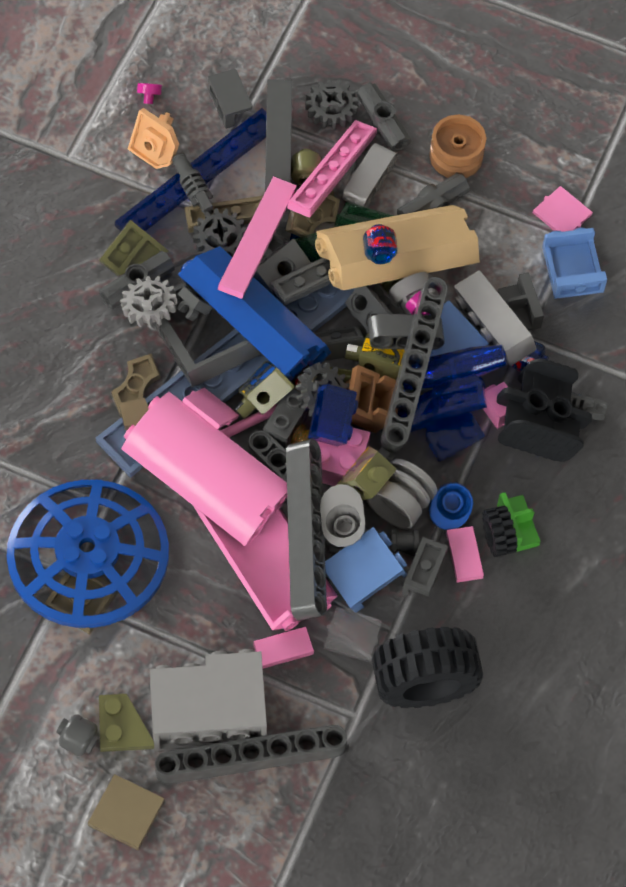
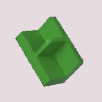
[497,492,541,552]

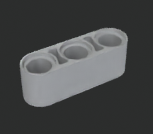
[342,143,398,210]

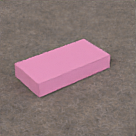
[446,526,484,583]
[253,627,314,669]

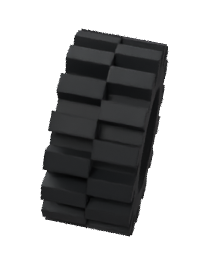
[482,505,518,557]

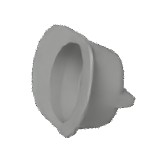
[320,484,365,547]

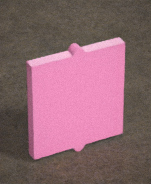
[532,186,593,232]
[182,388,239,429]

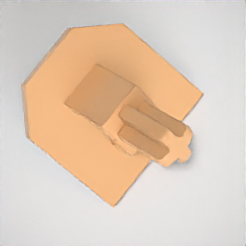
[128,108,179,169]

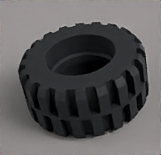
[372,627,483,708]

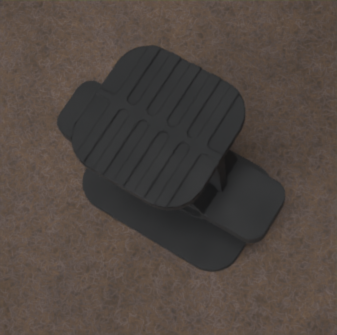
[496,358,592,462]

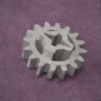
[120,276,178,328]

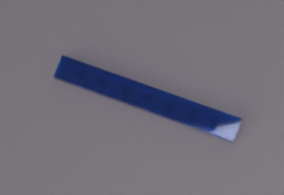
[115,108,267,231]

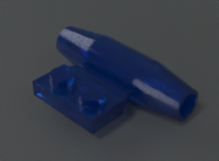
[403,345,507,420]
[397,372,486,462]

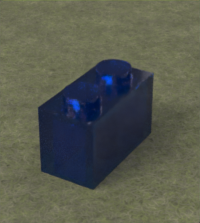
[308,384,358,446]

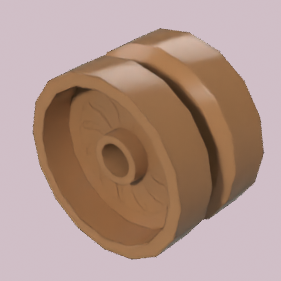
[429,114,487,178]

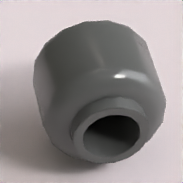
[56,714,100,756]

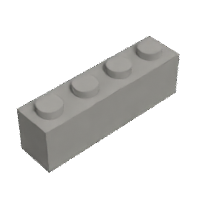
[454,270,537,366]

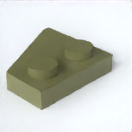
[99,220,169,276]
[99,694,154,752]

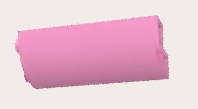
[121,392,287,546]
[193,506,338,631]

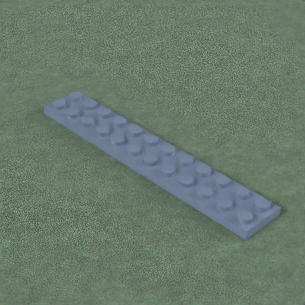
[96,283,356,478]

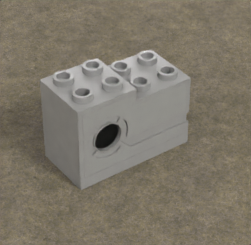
[150,649,267,752]

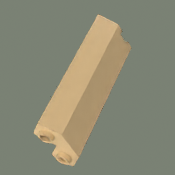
[315,205,480,290]

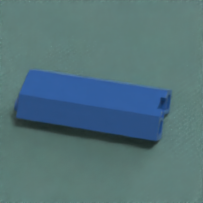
[178,246,331,382]

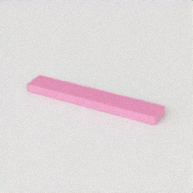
[287,120,377,218]
[218,176,297,299]

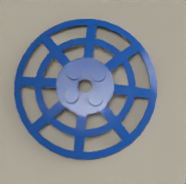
[7,480,169,628]

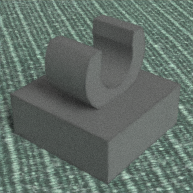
[177,286,213,321]

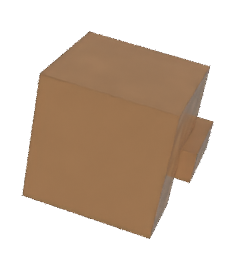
[339,365,398,433]

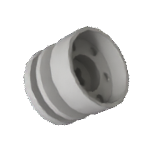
[367,459,438,530]

